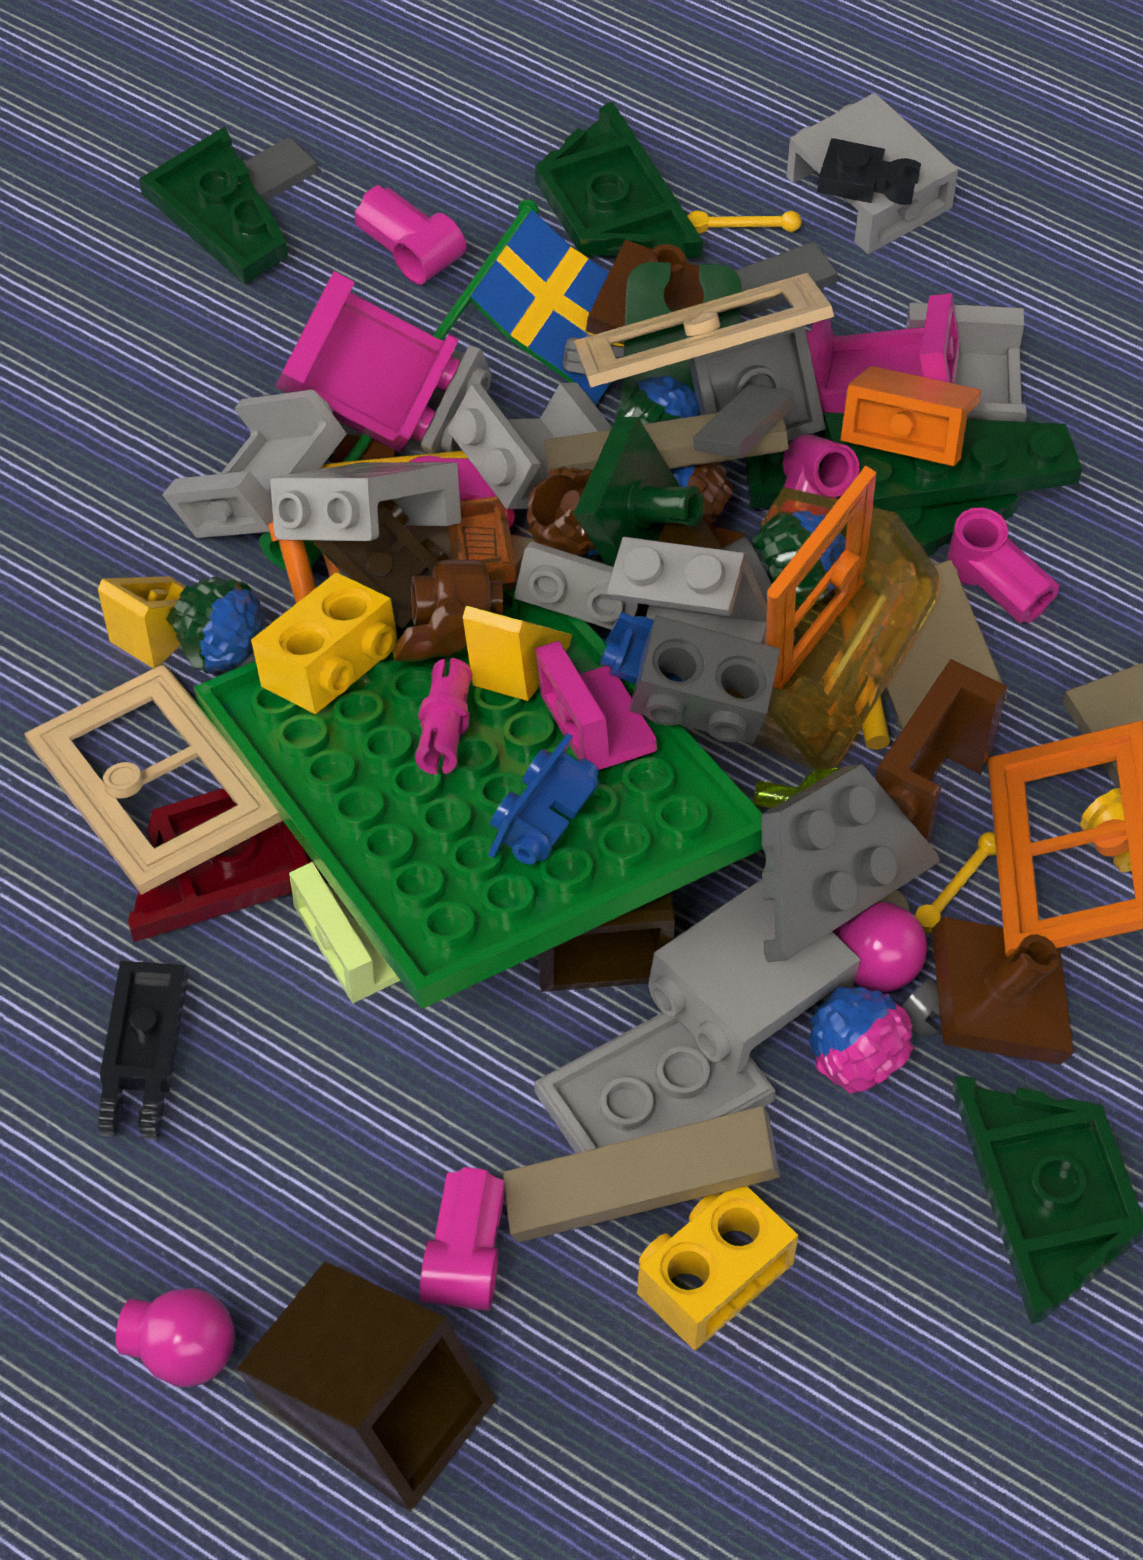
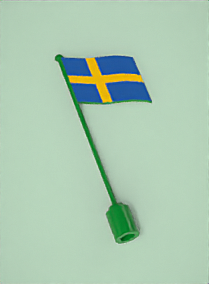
[259,199,624,572]

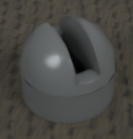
[901,978,942,1037]

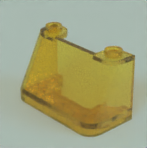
[666,487,939,772]

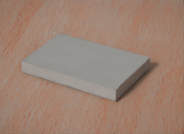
[534,1012,775,1153]

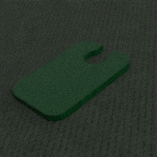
[622,262,742,393]

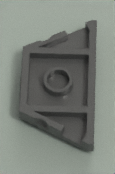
[761,764,940,962]

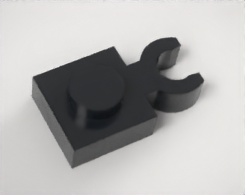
[817,138,921,205]

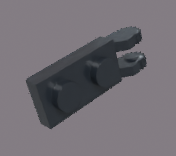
[98,961,188,1139]

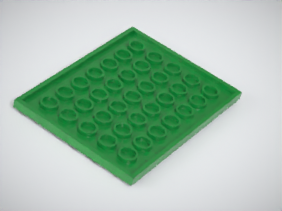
[194,584,763,1009]

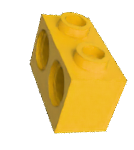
[251,572,398,714]
[637,1186,798,1351]

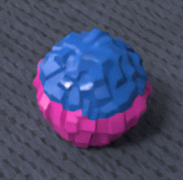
[809,986,914,1094]

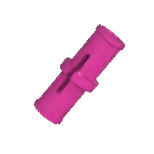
[415,658,472,775]

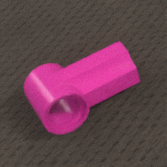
[355,185,467,285]
[772,434,859,517]
[946,507,1060,624]
[419,1167,505,1311]

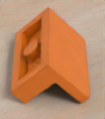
[840,366,981,466]

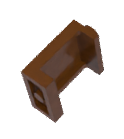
[876,659,1007,844]

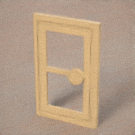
[574,273,834,388]
[24,665,283,895]

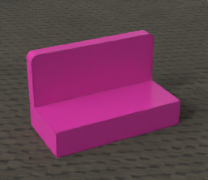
[535,641,657,770]

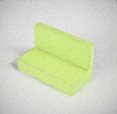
[289,862,400,1004]

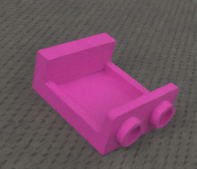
[275,271,461,453]
[806,293,960,415]

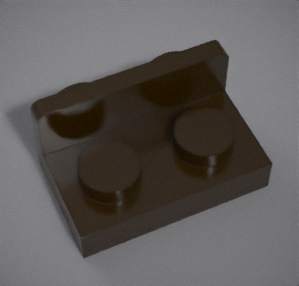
[314,499,450,631]

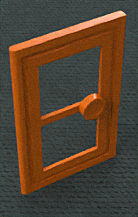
[766,466,876,699]
[988,720,1143,957]

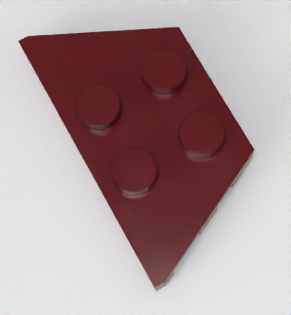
[128,788,328,942]

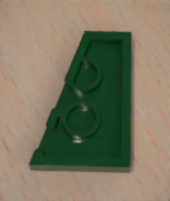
[139,126,288,284]

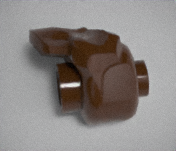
[393,559,503,662]

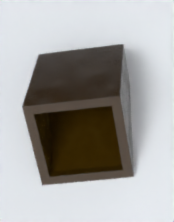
[537,893,675,992]
[236,1261,496,1512]

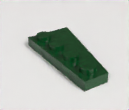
[823,412,1082,514]

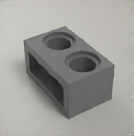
[629,615,780,744]

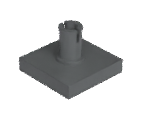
[688,325,826,463]

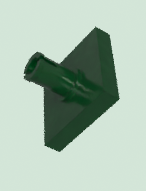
[573,416,704,567]

